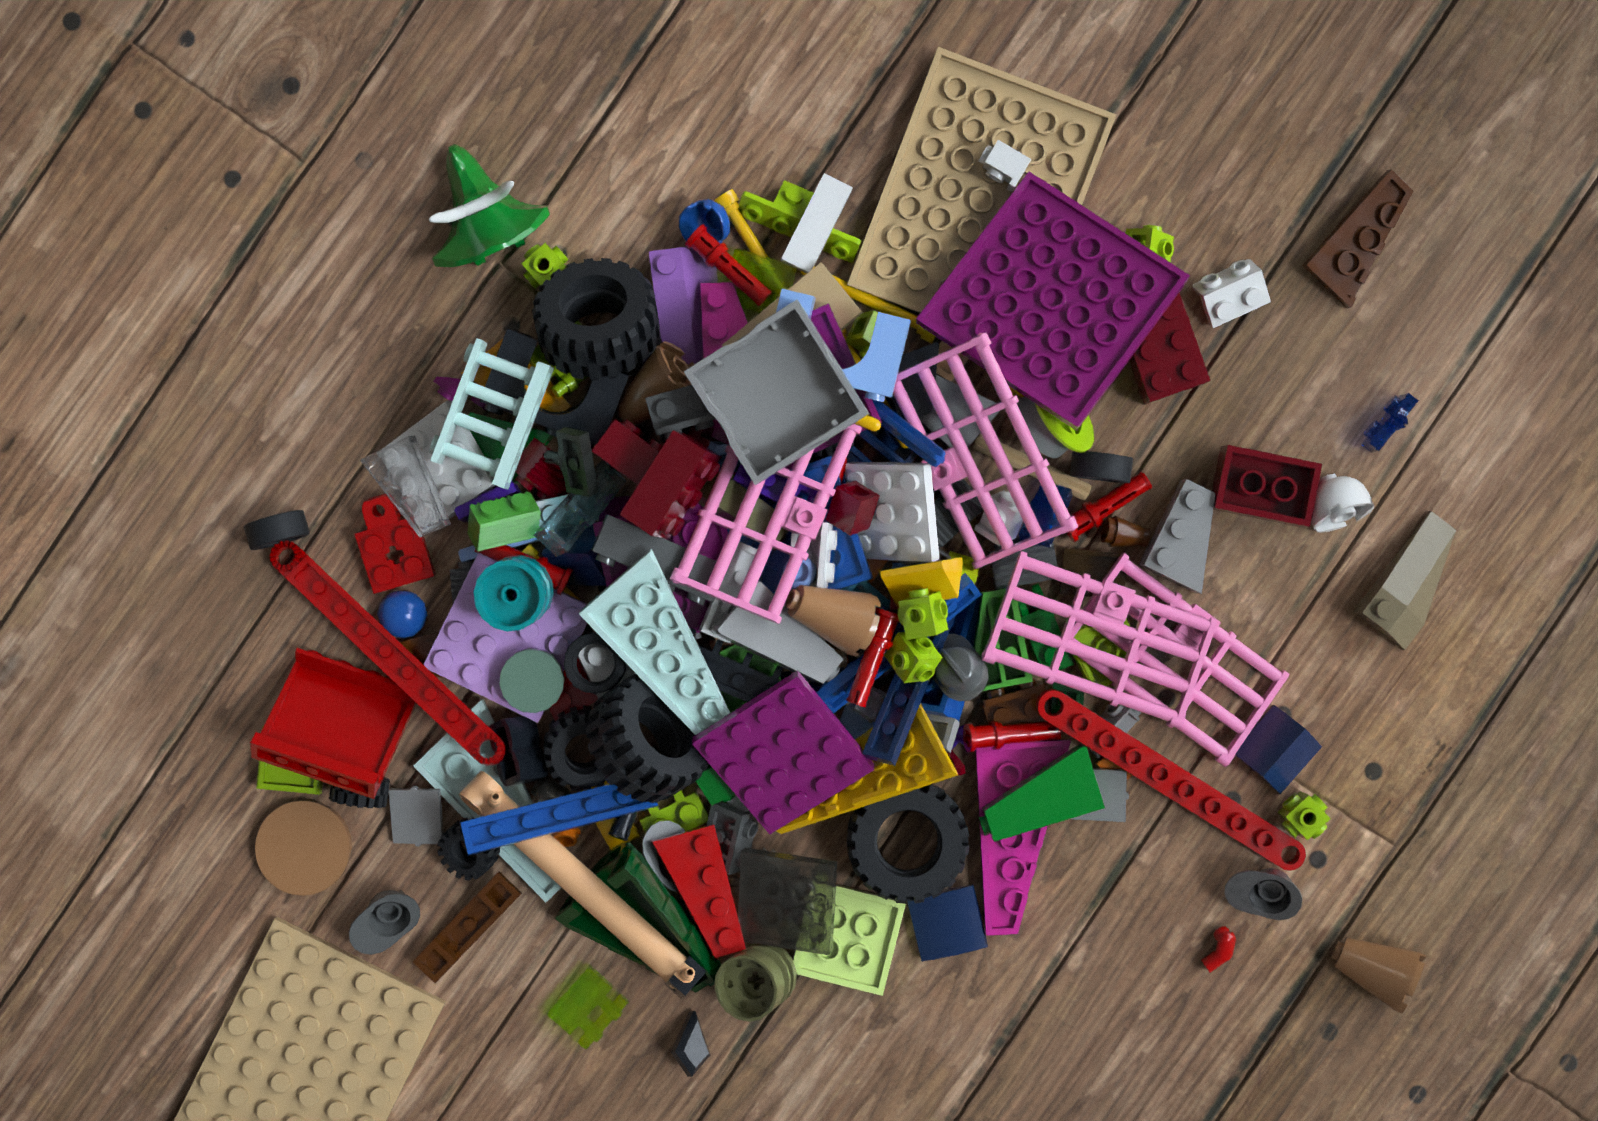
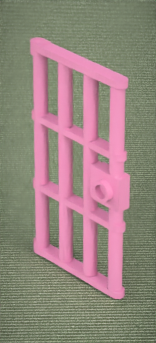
[893,332,1078,569]
[670,424,862,624]
[981,551,1217,729]
[1069,553,1289,767]

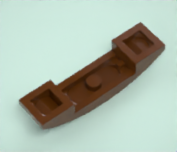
[413,871,522,984]

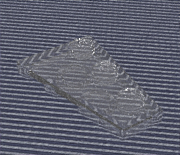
[360,435,451,537]

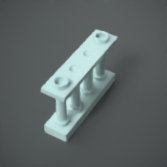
[429,338,554,489]

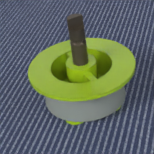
[1017,396,1094,458]

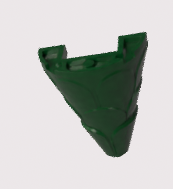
[554,842,721,993]

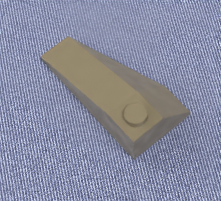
[1353,511,1456,650]

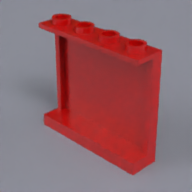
[250,648,417,799]

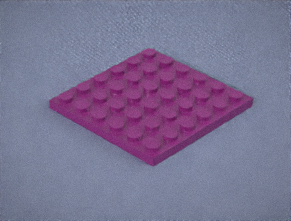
[916,171,1190,431]

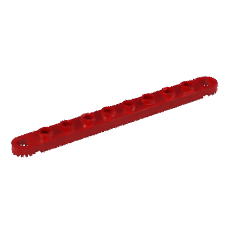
[269,540,505,766]
[1036,689,1306,871]

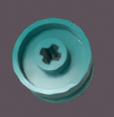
[474,555,554,632]

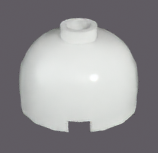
[1311,474,1374,533]

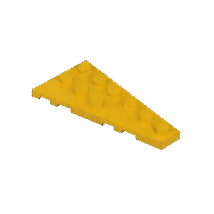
[776,703,958,834]

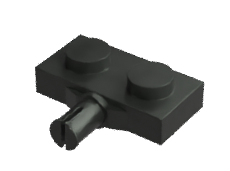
[544,427,599,497]

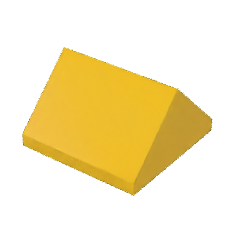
[880,557,963,607]

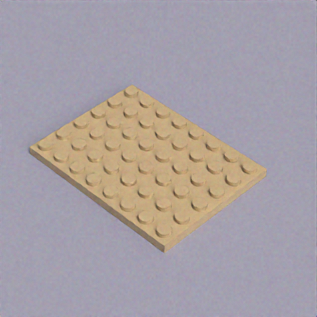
[847,47,1116,314]
[174,917,446,1121]

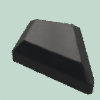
[671,1011,711,1077]

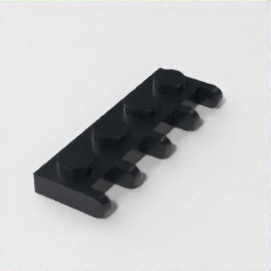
[690,628,810,702]

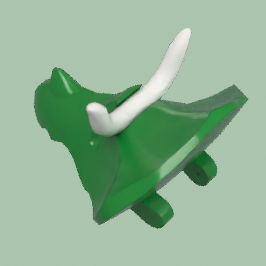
[429,144,550,267]

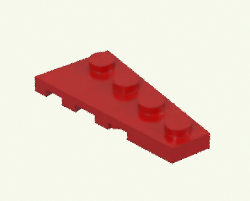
[651,824,746,958]

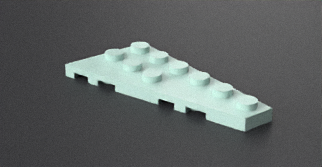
[579,549,730,735]
[414,699,561,903]

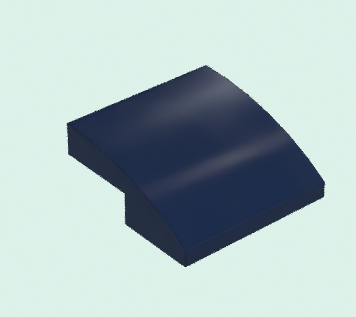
[907,884,988,962]

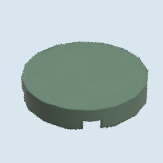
[499,648,565,713]

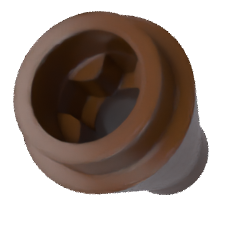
[1101,516,1151,547]

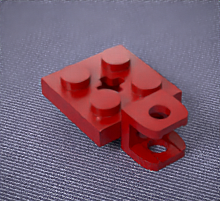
[354,492,436,594]

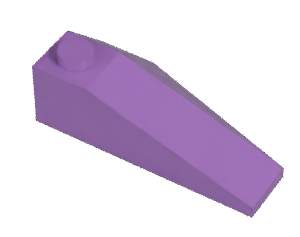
[649,247,718,364]

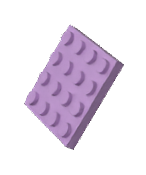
[424,553,587,723]

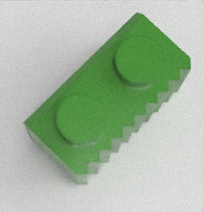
[467,491,541,552]

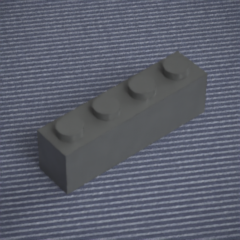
[591,514,728,605]

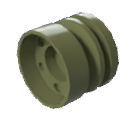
[714,941,797,1022]

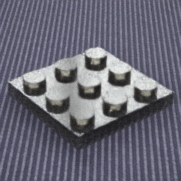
[738,848,837,955]

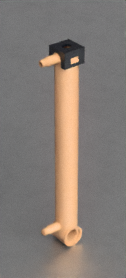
[458,771,707,999]

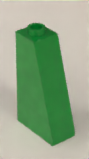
[979,744,1105,842]

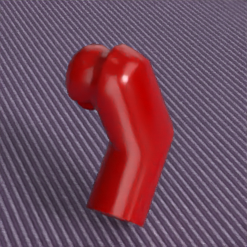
[1201,926,1236,973]

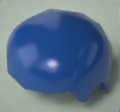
[679,199,730,243]
[377,591,427,638]

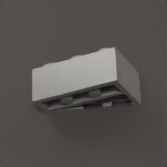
[1139,479,1216,594]

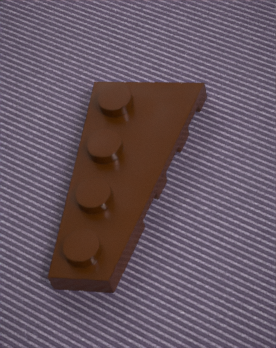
[1302,169,1414,308]

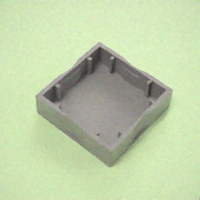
[684,300,870,485]

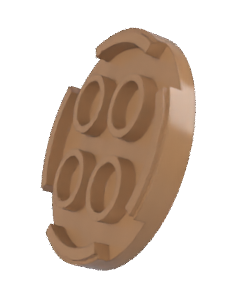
[255,800,352,896]

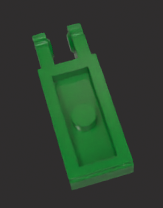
[1018,583,1074,670]

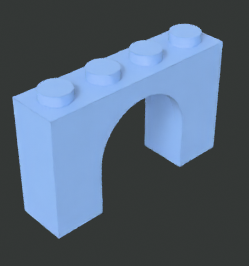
[776,289,911,402]

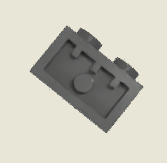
[645,385,716,440]
[706,801,759,875]

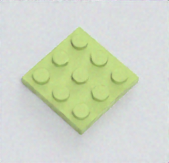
[793,878,906,996]

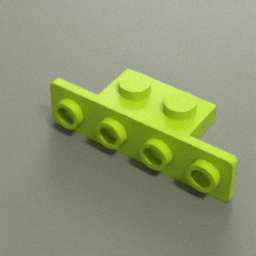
[739,180,861,263]

